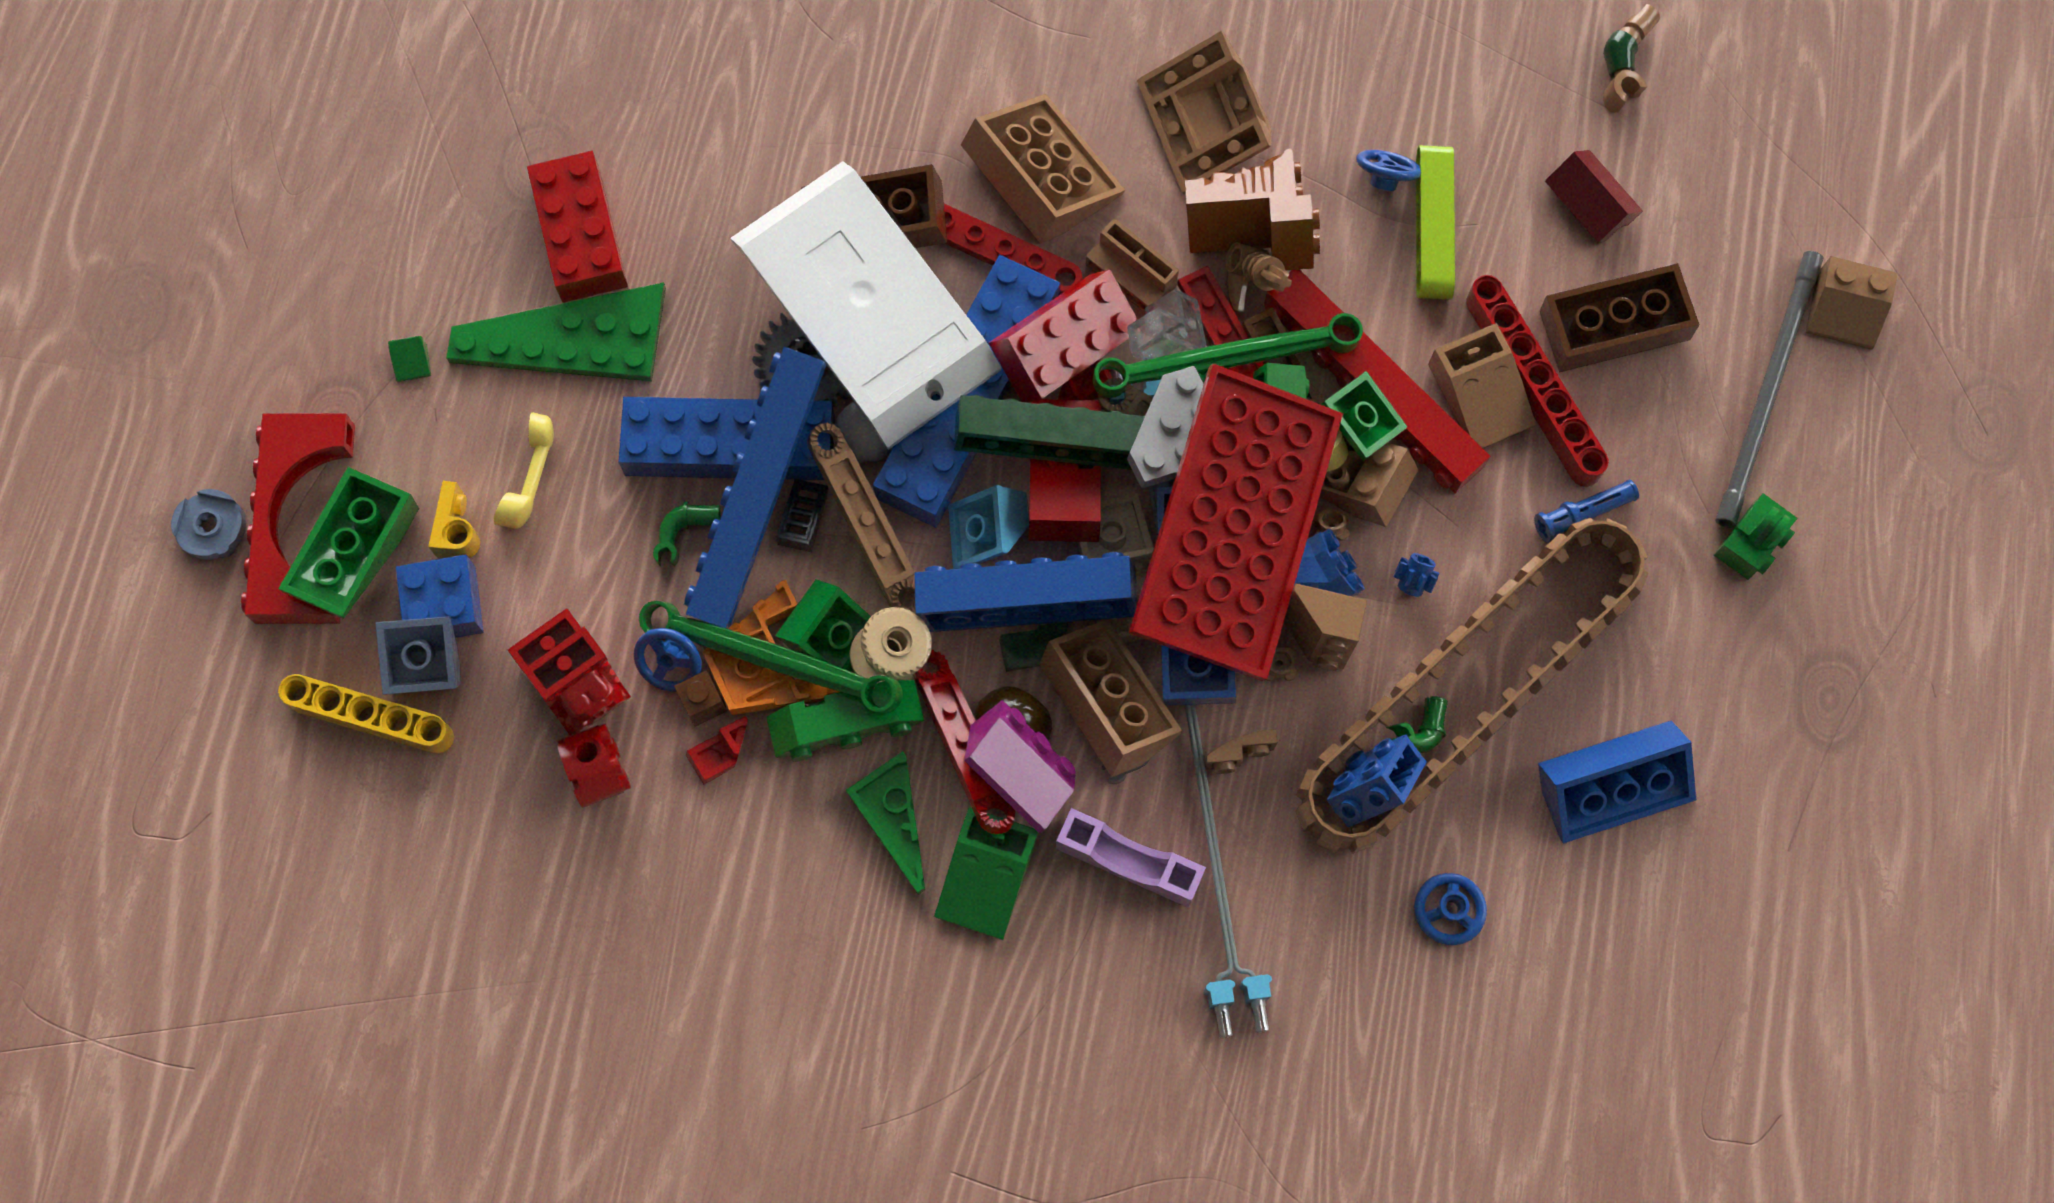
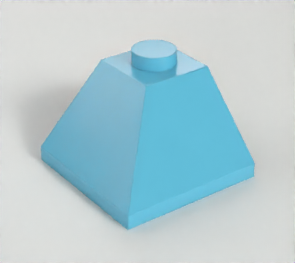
[948,485,1029,569]

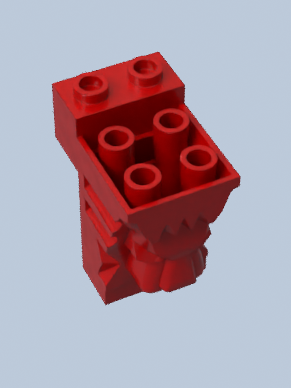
[507,608,631,735]

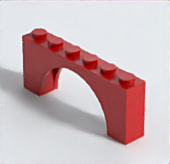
[241,413,355,624]

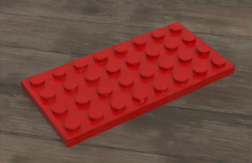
[1129,363,1343,681]

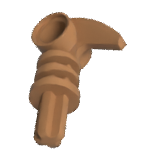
[1225,242,1292,312]

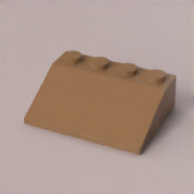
[960,94,1125,243]

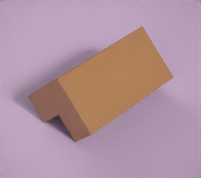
[1085,218,1179,316]

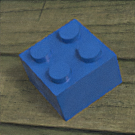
[396,554,484,638]

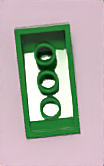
[278,467,420,619]

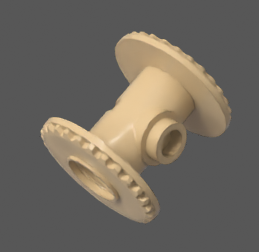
[850,607,932,689]

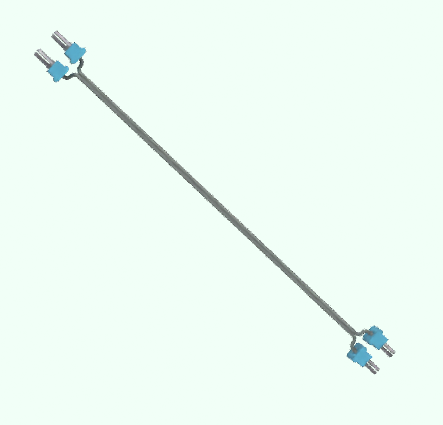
[1109,355,1272,1038]

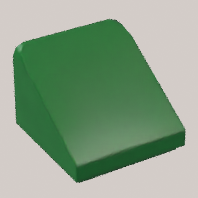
[388,336,431,382]

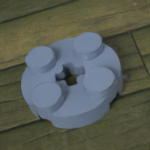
[171,489,246,560]

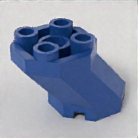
[1293,529,1365,597]

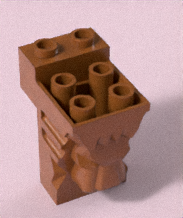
[1185,149,1320,271]

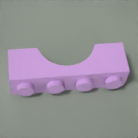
[1055,808,1206,908]

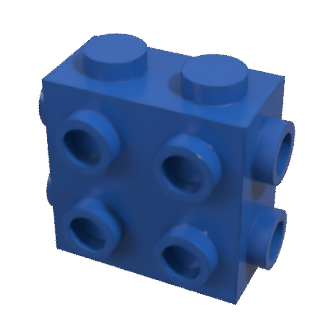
[1327,734,1427,827]

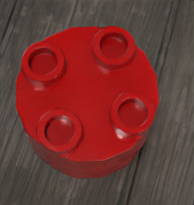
[557,723,631,808]

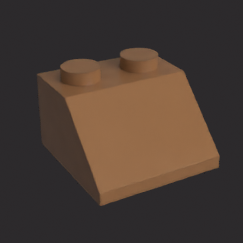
[1805,256,1898,349]

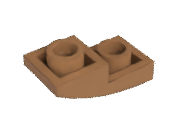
[1204,729,1278,774]

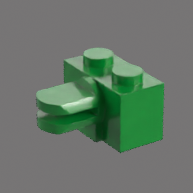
[1714,493,1797,580]

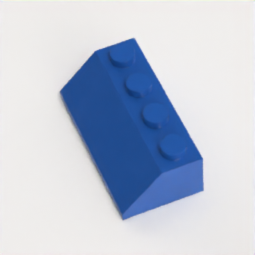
[1538,721,1697,843]

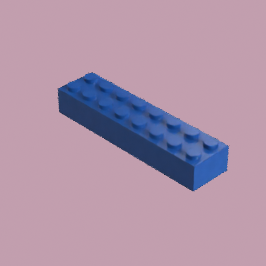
[873,254,1061,528]

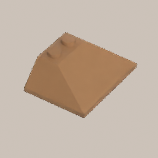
[1137,31,1271,194]

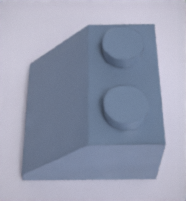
[375,616,461,695]

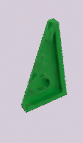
[846,751,925,895]

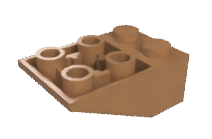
[1428,323,1536,449]
[1320,435,1419,527]

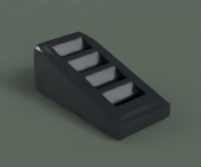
[776,479,829,552]

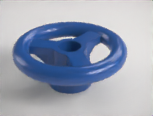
[1356,150,1421,191]
[634,628,702,692]
[1414,873,1487,945]

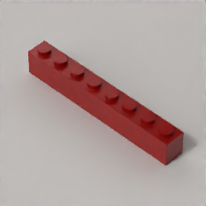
[1264,270,1491,494]

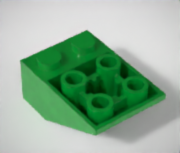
[934,807,1038,940]

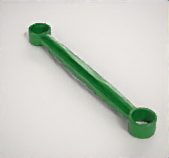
[1092,313,1363,398]
[639,601,903,713]

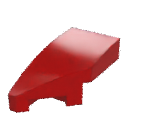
[1058,358,1112,400]
[686,716,748,785]

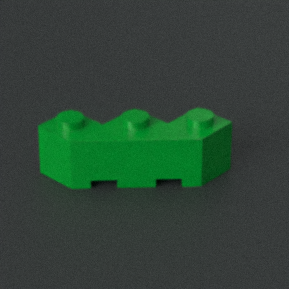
[766,680,924,762]

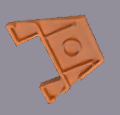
[702,579,839,715]

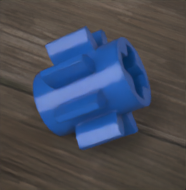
[1393,553,1440,597]

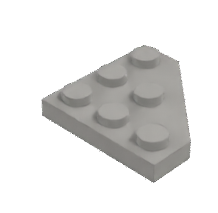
[1127,366,1204,489]

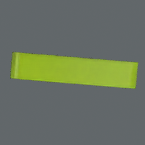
[1416,145,1455,300]

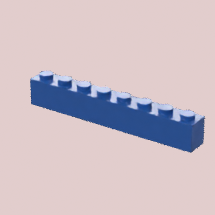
[683,346,827,629]

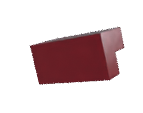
[1545,150,1643,243]

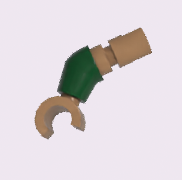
[1603,4,1660,113]

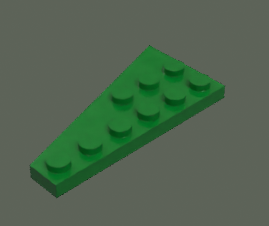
[446,282,666,382]

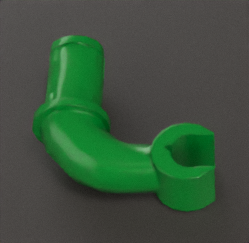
[653,501,721,567]
[1386,696,1448,753]

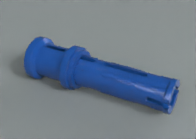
[1534,479,1639,543]

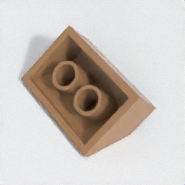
[1284,583,1367,671]

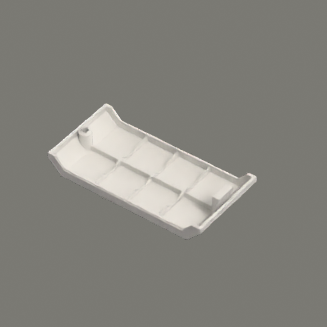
[731,161,1002,450]

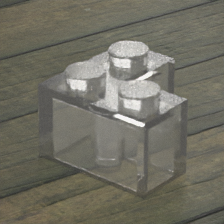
[1127,289,1207,361]

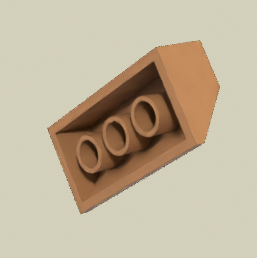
[1039,619,1182,777]

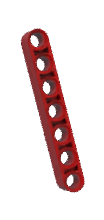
[1466,275,1609,487]

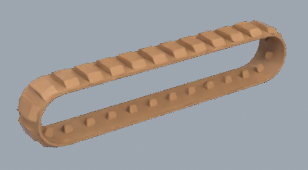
[1295,518,1649,854]

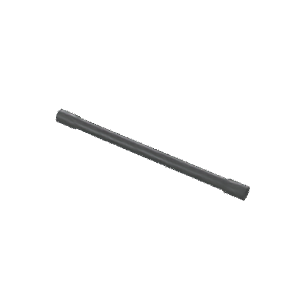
[1715,251,1824,528]

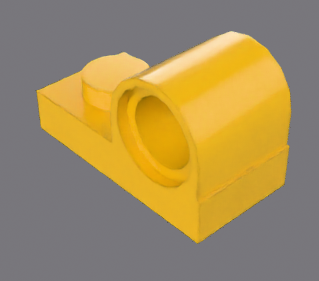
[428,480,480,558]

